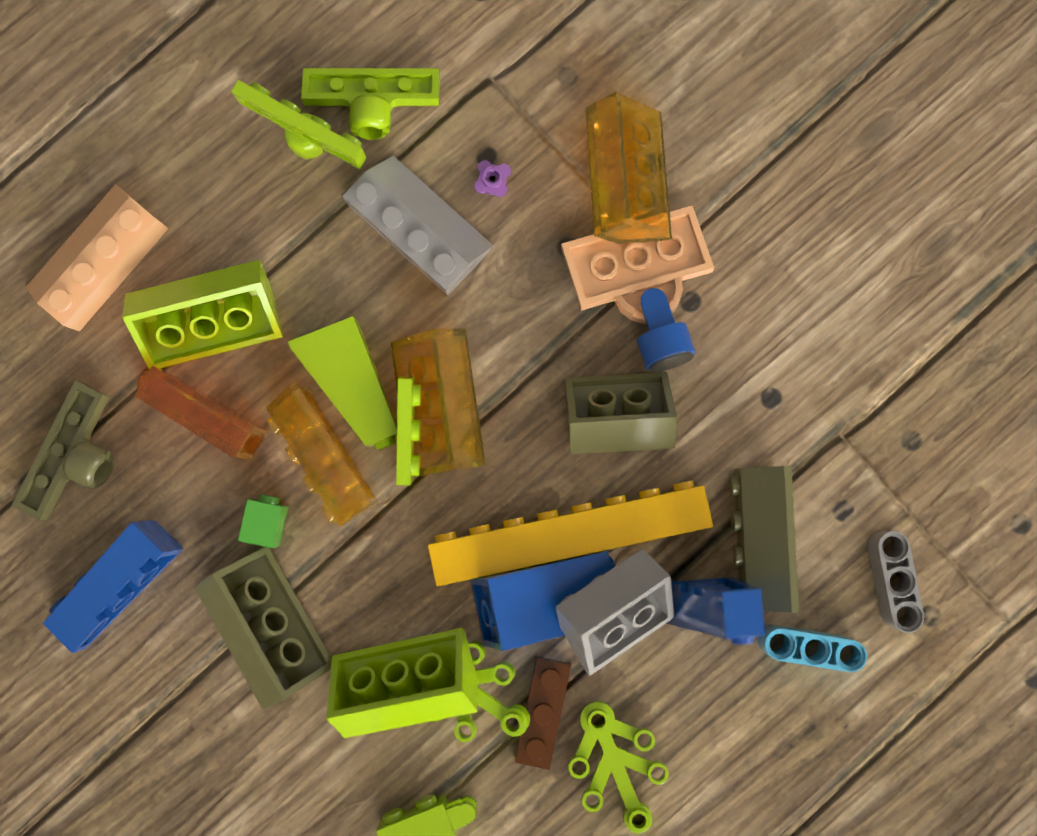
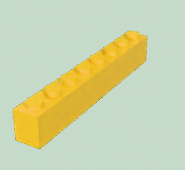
[428,480,713,587]

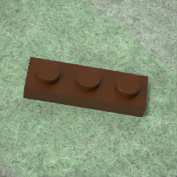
[515,656,571,770]

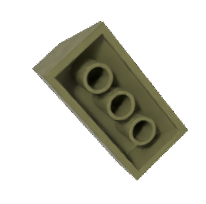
[729,466,799,613]
[194,547,332,710]

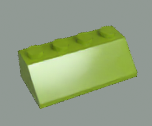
[122,260,283,371]
[326,627,478,738]

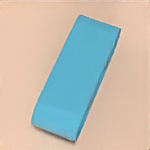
[758,625,867,672]

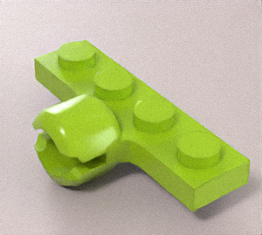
[301,68,440,140]
[231,80,366,170]

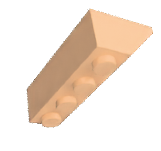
[26,184,169,332]

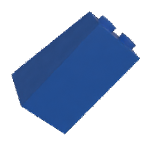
[470,551,615,651]

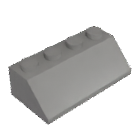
[342,156,494,296]

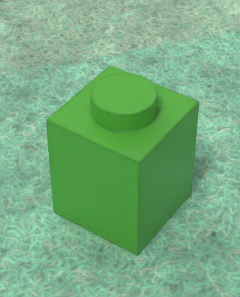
[238,494,289,548]

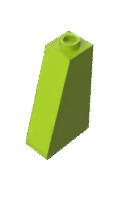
[288,316,397,451]

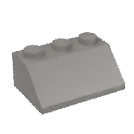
[555,549,674,676]

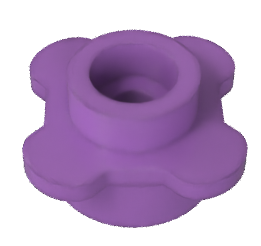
[474,160,511,197]

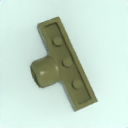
[11,380,114,521]

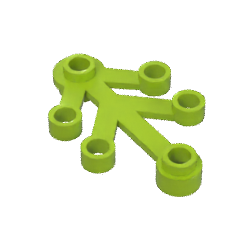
[435,641,530,742]
[568,701,669,834]

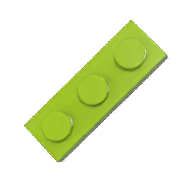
[396,376,421,486]

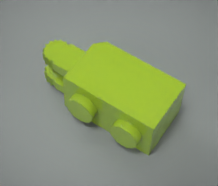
[376,795,478,836]

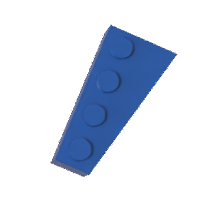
[42,520,184,654]
[666,577,765,645]

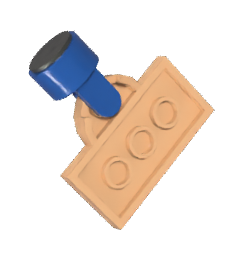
[561,205,714,372]

